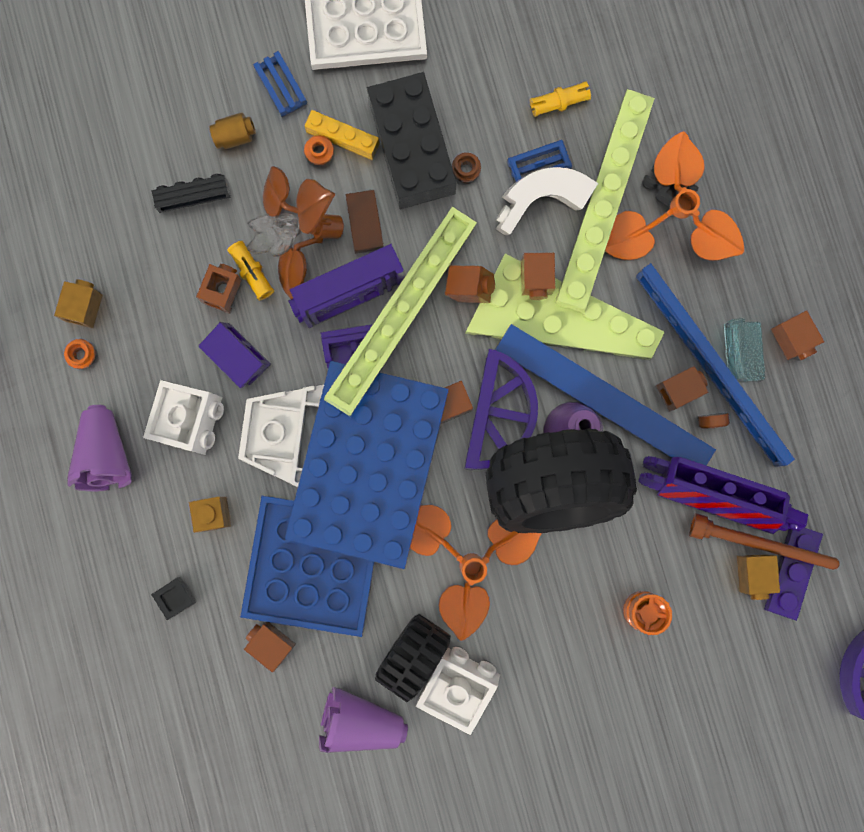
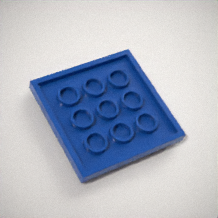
[240,496,375,637]

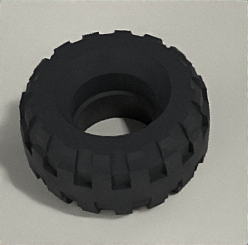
[486,429,637,533]

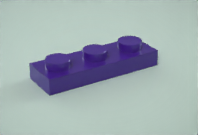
[764,527,823,621]

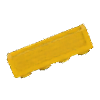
[304,110,380,160]

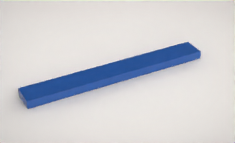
[636,263,795,467]
[495,324,716,466]

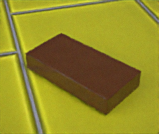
[345,190,384,254]

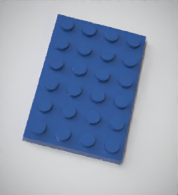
[285,361,449,569]

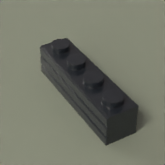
[151,174,231,213]

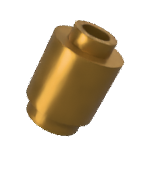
[209,112,256,149]

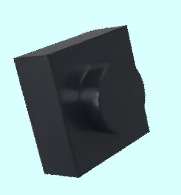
[151,577,196,620]

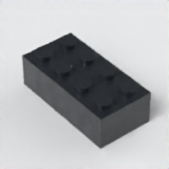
[367,72,457,210]

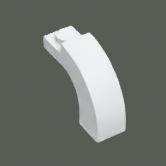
[496,167,598,235]

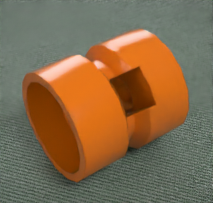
[623,591,672,635]

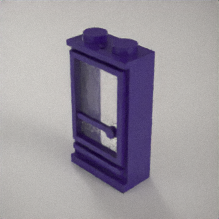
[288,244,405,328]

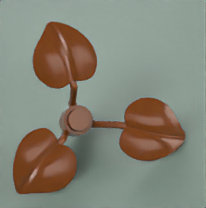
[263,166,344,299]

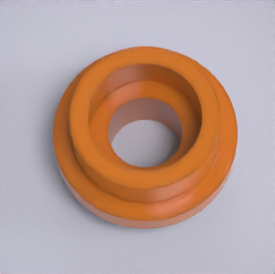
[304,135,334,165]
[64,339,95,369]

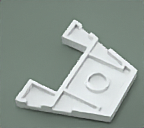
[238,385,324,487]

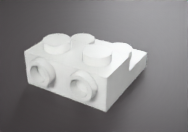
[143,380,224,455]
[415,647,500,735]

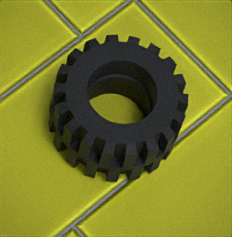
[375,614,451,702]

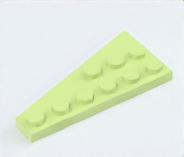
[465,254,664,360]

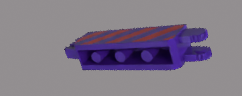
[638,456,808,534]

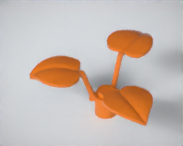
[605,131,744,261]
[410,505,542,641]

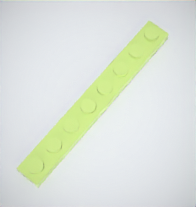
[555,89,655,313]
[324,207,477,416]

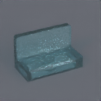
[724,318,765,382]

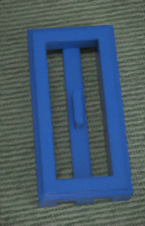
[253,51,307,117]
[507,140,572,182]

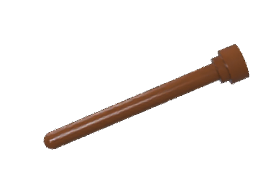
[689,513,840,570]

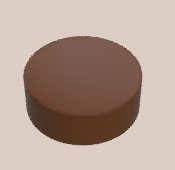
[698,413,730,428]

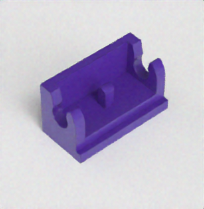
[198,322,271,388]
[320,324,373,368]

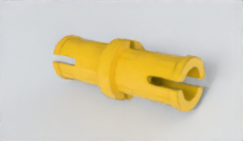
[530,81,591,117]
[227,241,275,301]

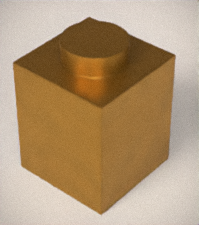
[54,279,103,328]
[189,496,231,533]
[737,554,780,600]

